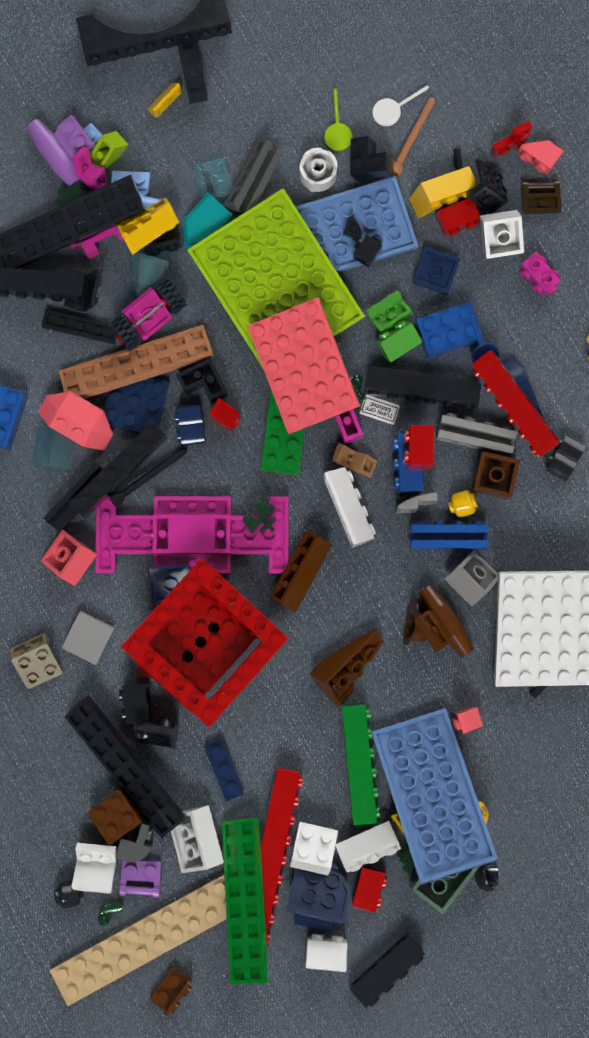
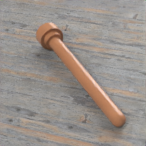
[393,97,435,178]

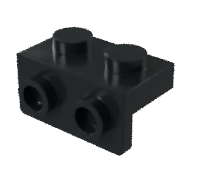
[143,224,182,256]

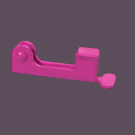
[71,225,124,259]

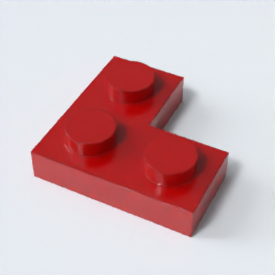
[491,121,533,157]

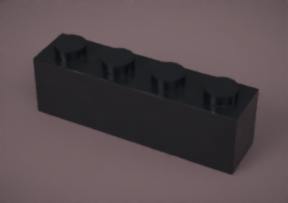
[349,932,425,1008]

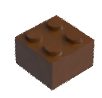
[471,452,520,500]
[87,788,144,845]

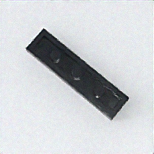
[41,309,117,345]

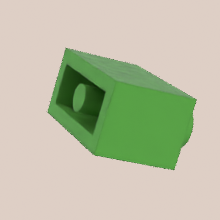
[375,320,422,362]

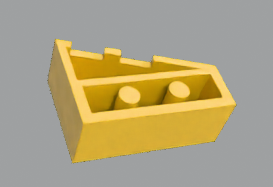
[409,166,478,218]

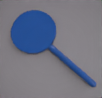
[470,316,499,363]

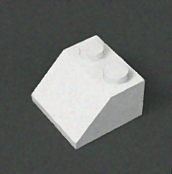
[305,933,347,972]

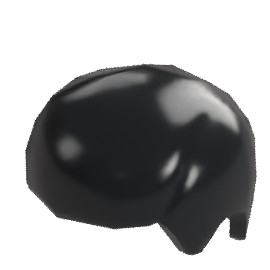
[474,861,499,891]

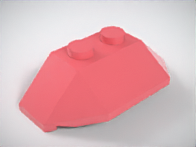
[38,391,113,450]

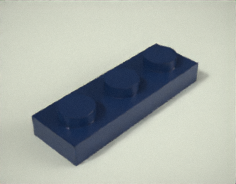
[204,739,244,802]

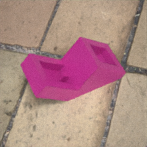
[72,147,107,192]

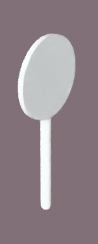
[373,86,429,126]

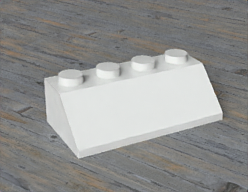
[323,467,376,548]

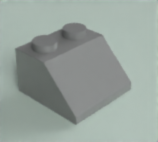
[445,550,498,606]

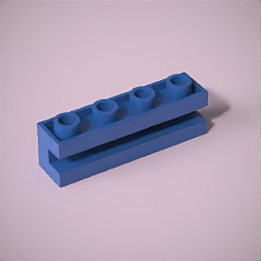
[409,521,489,549]

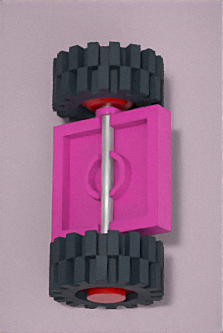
[108,278,187,352]

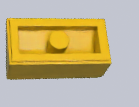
[147,83,182,118]

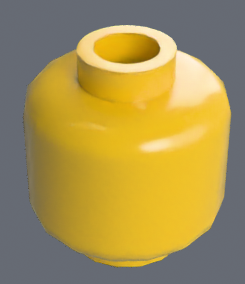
[448,490,478,518]

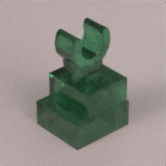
[393,843,415,874]

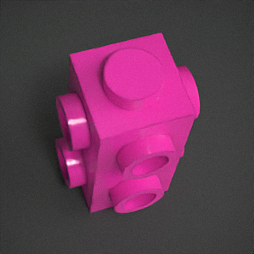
[519,252,561,297]

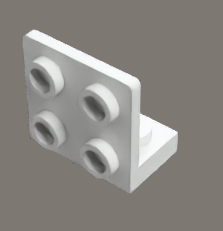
[72,843,117,893]

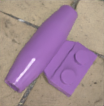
[27,115,95,188]

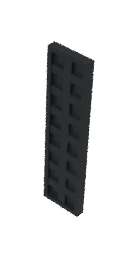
[0,175,146,269]
[64,695,187,839]

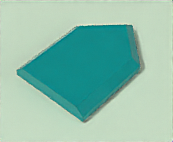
[183,192,236,248]

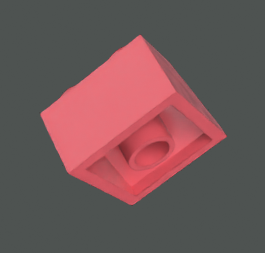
[41,530,97,586]

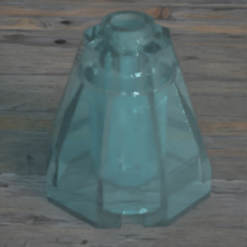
[130,252,170,297]

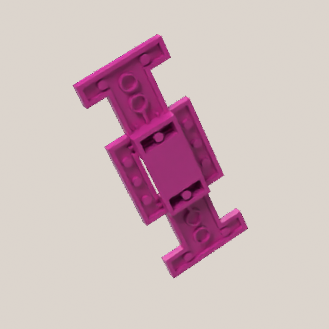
[96,496,288,574]

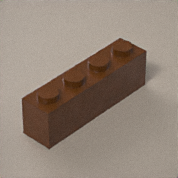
[270,531,332,613]

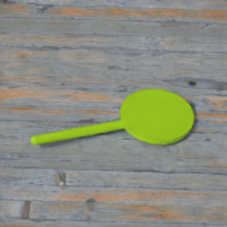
[324,88,352,151]

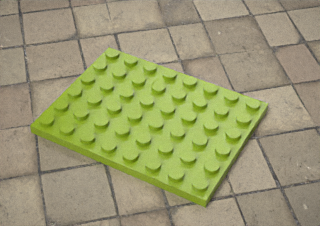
[187,188,365,370]

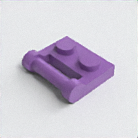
[119,860,162,898]

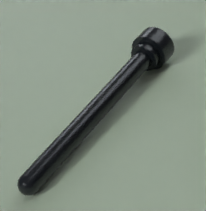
[108,448,187,508]

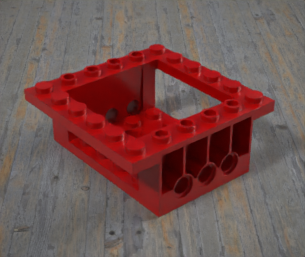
[120,558,289,728]

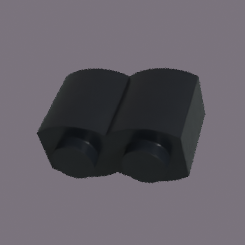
[545,436,586,482]

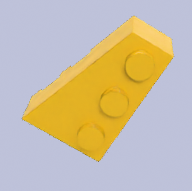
[116,197,179,255]

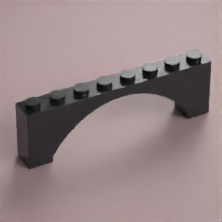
[76,0,232,66]

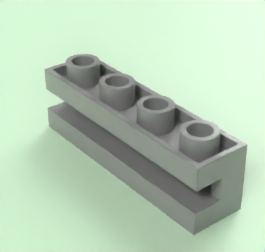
[436,413,517,456]

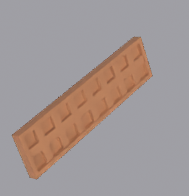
[59,325,214,399]

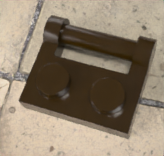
[521,180,562,215]

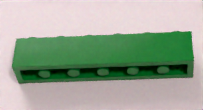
[341,704,380,825]

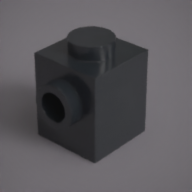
[353,235,382,269]

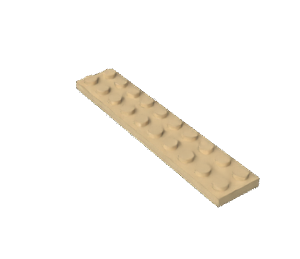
[50,874,227,1006]

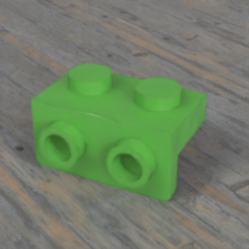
[367,291,413,334]

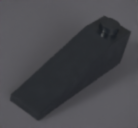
[178,42,208,104]

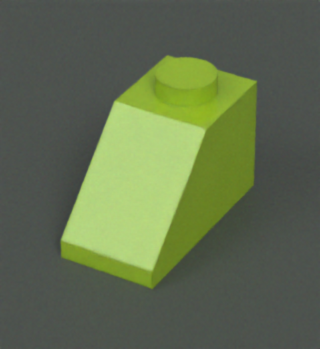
[90,131,128,169]

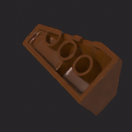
[309,628,383,707]

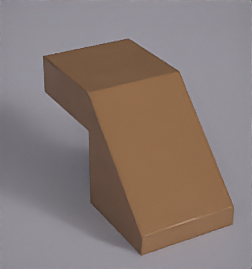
[331,443,378,478]

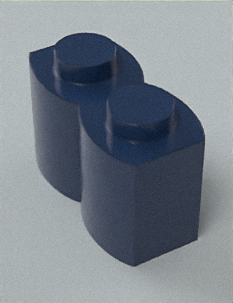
[174,404,206,446]

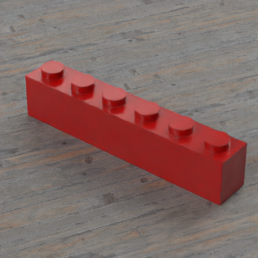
[472,350,560,457]

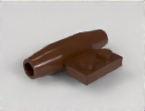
[414,585,474,658]

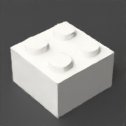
[480,210,524,259]
[290,822,338,875]

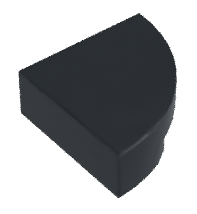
[343,216,362,241]

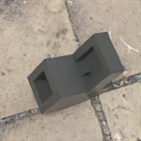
[115,822,153,862]

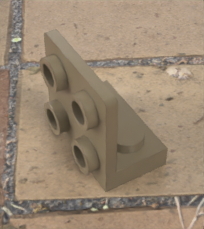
[10,633,63,689]

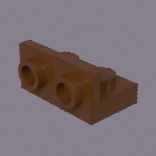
[149,965,192,1016]

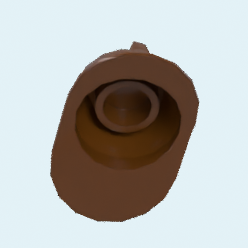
[402,599,426,645]

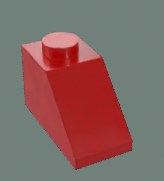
[209,398,241,432]

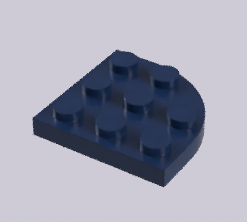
[103,377,170,434]
[286,862,349,925]

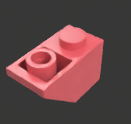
[517,140,563,175]
[451,707,483,734]

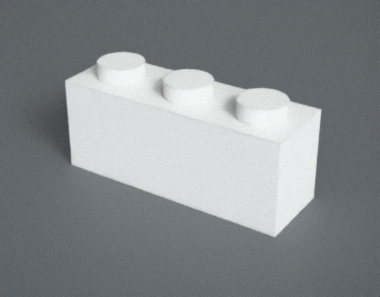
[335,821,401,873]

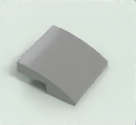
[396,493,437,513]
[62,611,115,665]

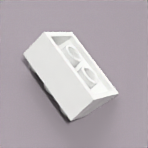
[171,805,224,873]

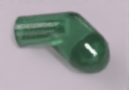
[98,902,124,926]

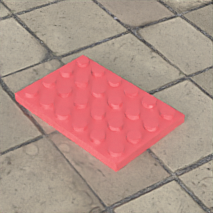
[247,297,360,434]

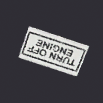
[359,394,400,425]

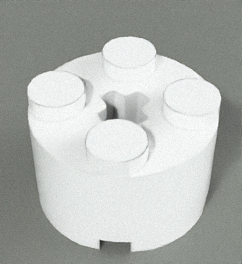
[299,148,337,192]

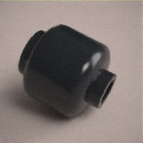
[54,880,84,909]

